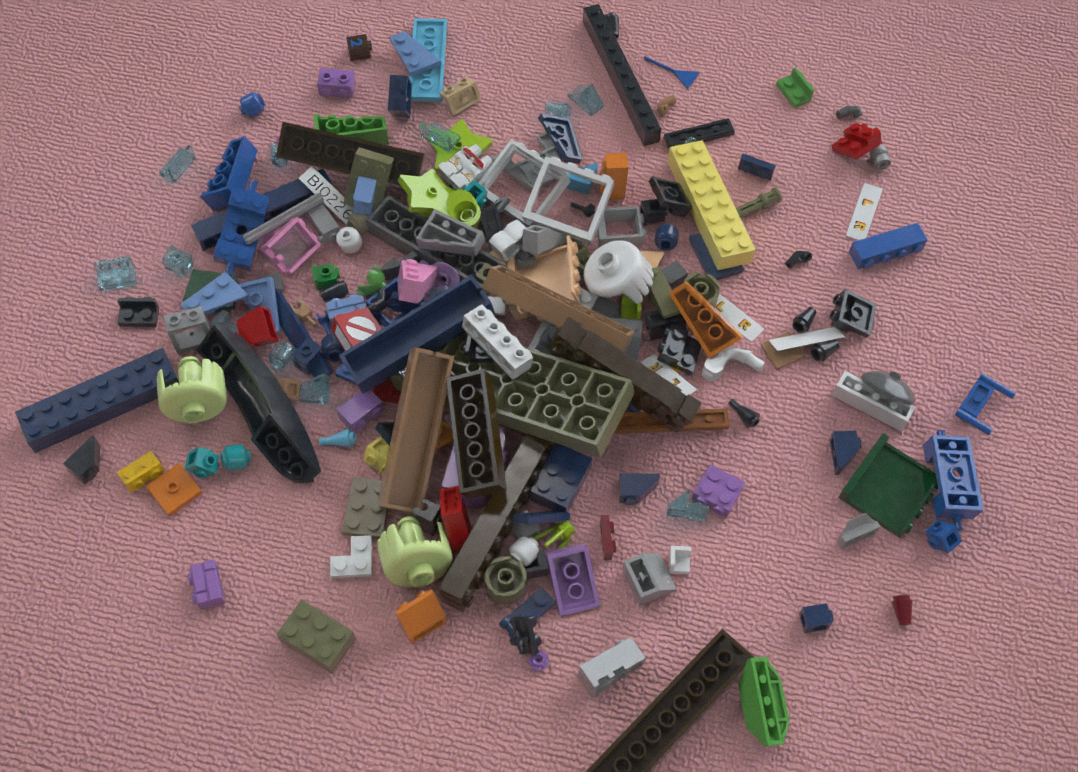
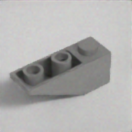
[523,225,567,255]

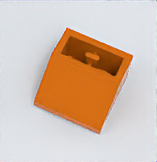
[395,589,447,645]

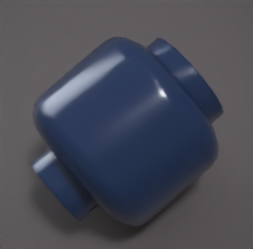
[654,224,679,251]
[321,334,345,362]

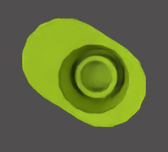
[446,190,481,228]

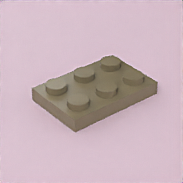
[342,477,388,539]

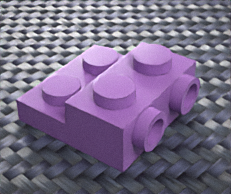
[692,465,745,517]

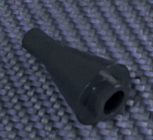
[728,399,760,428]

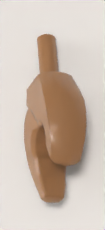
[289,299,317,327]

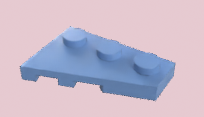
[390,31,441,76]

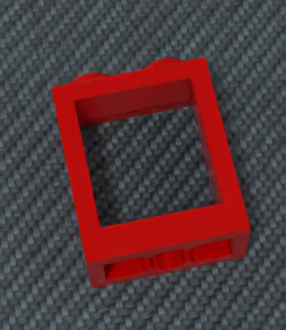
[440,486,471,552]

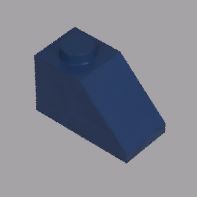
[829,430,861,475]
[619,473,660,505]

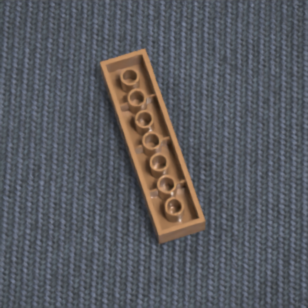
[482,265,636,352]

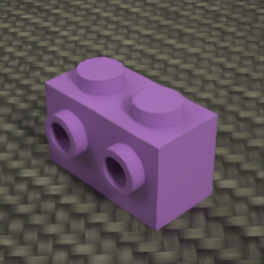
[317,68,356,98]

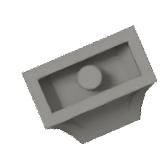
[837,513,880,549]

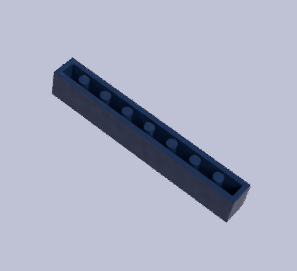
[191,168,333,251]

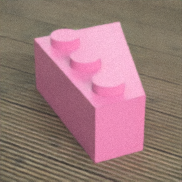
[397,259,438,303]

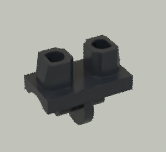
[509,616,542,656]

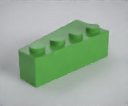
[314,114,389,145]

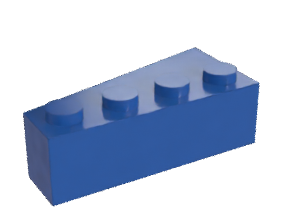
[200,136,258,211]

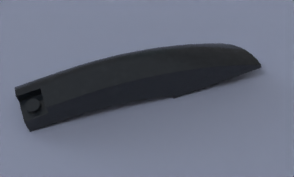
[196,322,321,482]

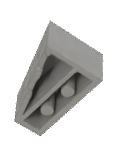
[416,209,485,257]

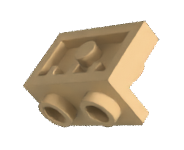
[440,78,481,115]

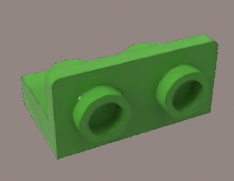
[776,67,814,108]

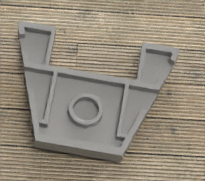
[492,132,559,191]

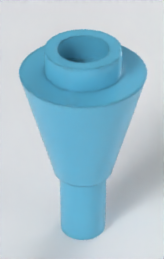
[319,428,356,447]

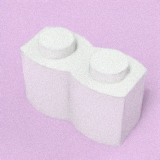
[489,220,526,261]

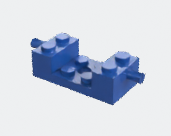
[213,179,269,275]
[923,430,984,531]

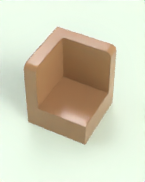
[275,377,300,399]

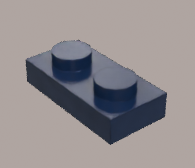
[738,154,776,181]

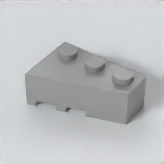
[578,637,646,698]

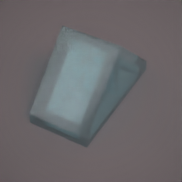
[568,84,604,116]

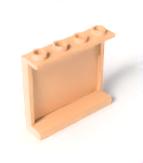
[507,236,581,320]

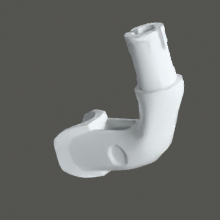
[702,347,765,382]

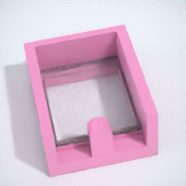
[260,217,321,276]

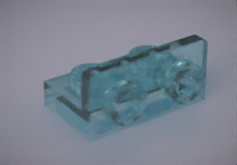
[94,256,137,291]

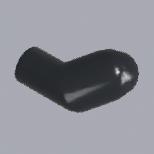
[785,251,812,269]

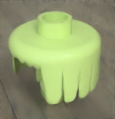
[157,356,227,423]
[377,517,453,588]

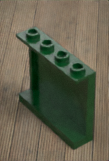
[838,433,938,538]

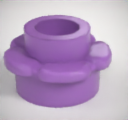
[528,651,549,671]

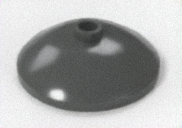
[861,371,916,405]

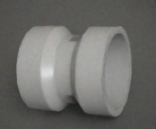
[870,145,891,170]

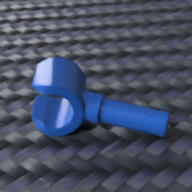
[317,310,332,335]

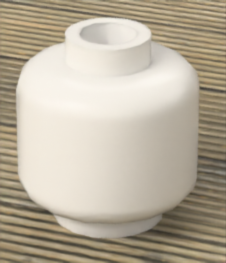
[336,227,362,254]
[509,536,539,567]

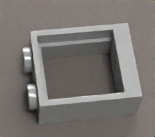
[596,206,646,247]
[164,306,211,354]

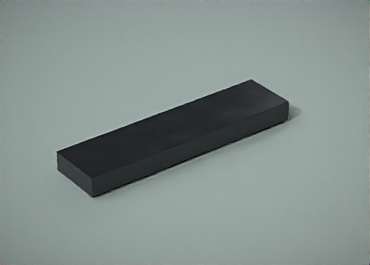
[664,118,735,149]

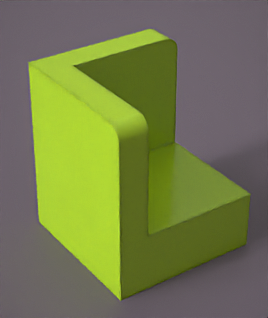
[621,294,641,320]

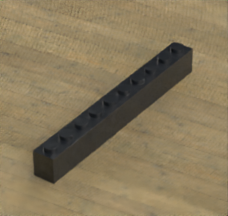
[583,4,661,146]

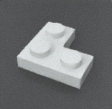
[330,535,372,579]

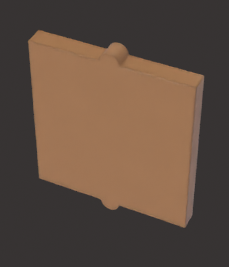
[761,331,805,370]

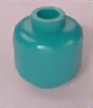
[220,444,251,471]

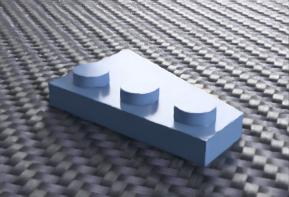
[180,272,250,315]
[238,277,280,333]

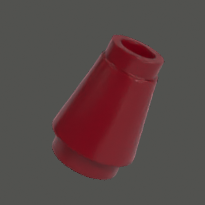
[892,595,913,626]

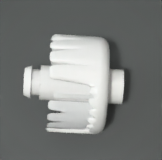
[584,241,654,304]

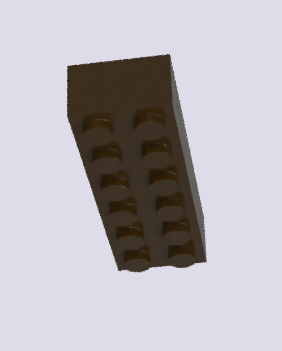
[446,369,507,499]

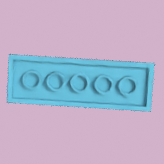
[408,18,447,102]

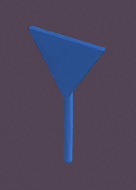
[644,56,700,89]

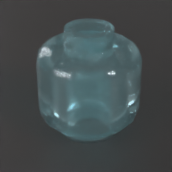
[268,342,296,371]

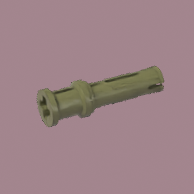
[736,187,782,218]

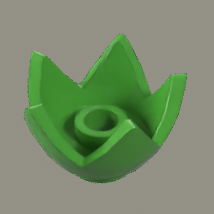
[356,264,387,296]

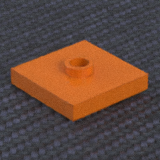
[146,463,203,517]

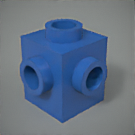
[924,520,962,553]

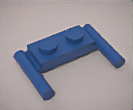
[955,373,1016,435]

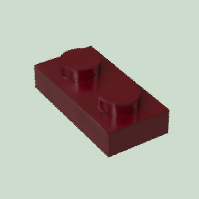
[600,515,616,560]

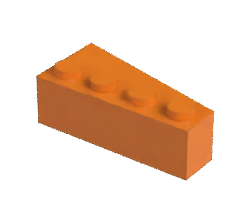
[669,281,743,358]

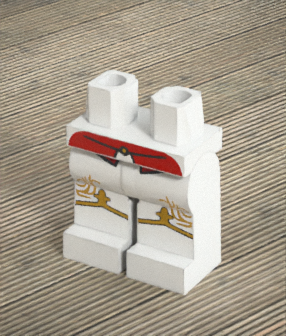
[438,144,493,190]

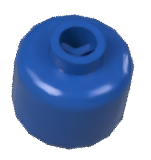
[238,92,266,118]

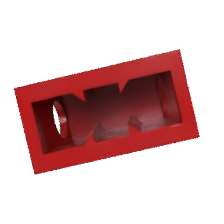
[234,306,279,348]

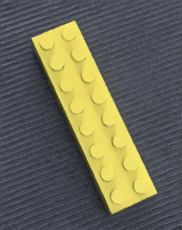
[667,140,755,270]

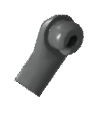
[836,106,863,119]

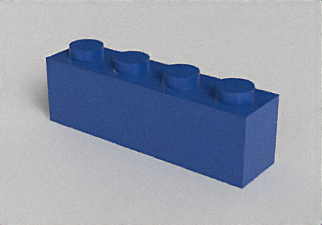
[849,223,928,269]

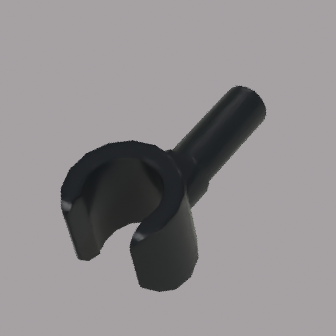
[571,202,596,217]

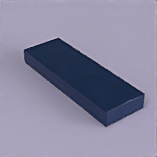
[513,510,570,524]

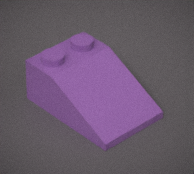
[545,543,600,616]

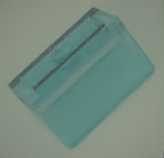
[419,121,461,152]
[159,145,196,183]

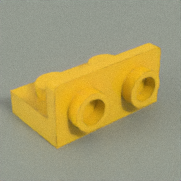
[117,451,165,493]

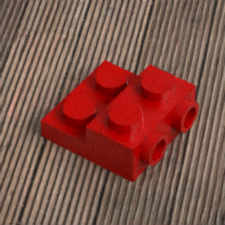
[831,123,882,160]

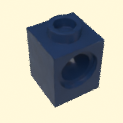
[799,603,834,633]

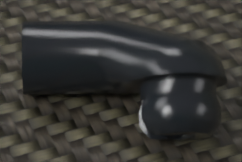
[368,289,387,314]

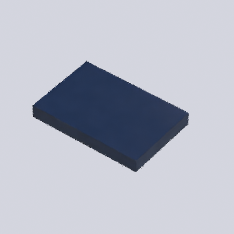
[689,233,744,280]

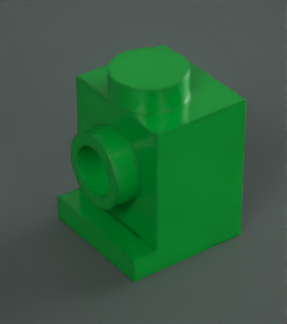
[311,263,341,291]

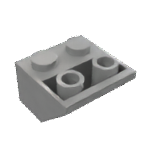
[622,553,677,606]

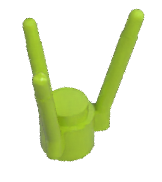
[532,521,575,549]

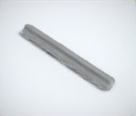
[243,193,324,244]

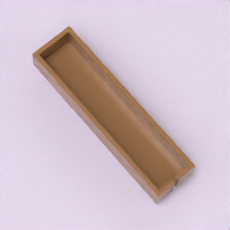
[377,347,454,512]

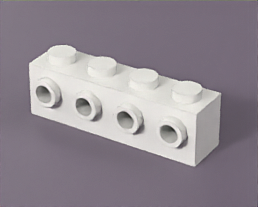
[462,305,533,380]
[832,371,915,432]

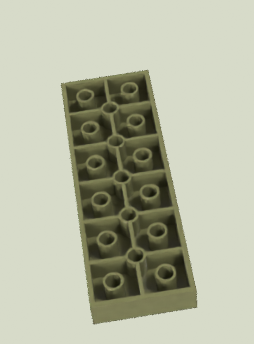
[390,332,635,458]

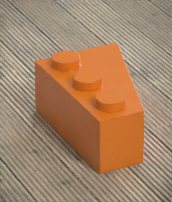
[599,153,628,200]

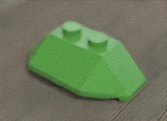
[738,657,790,747]

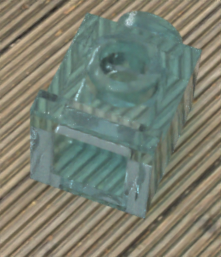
[162,245,194,277]

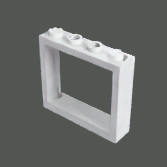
[478,139,570,228]
[522,156,614,245]

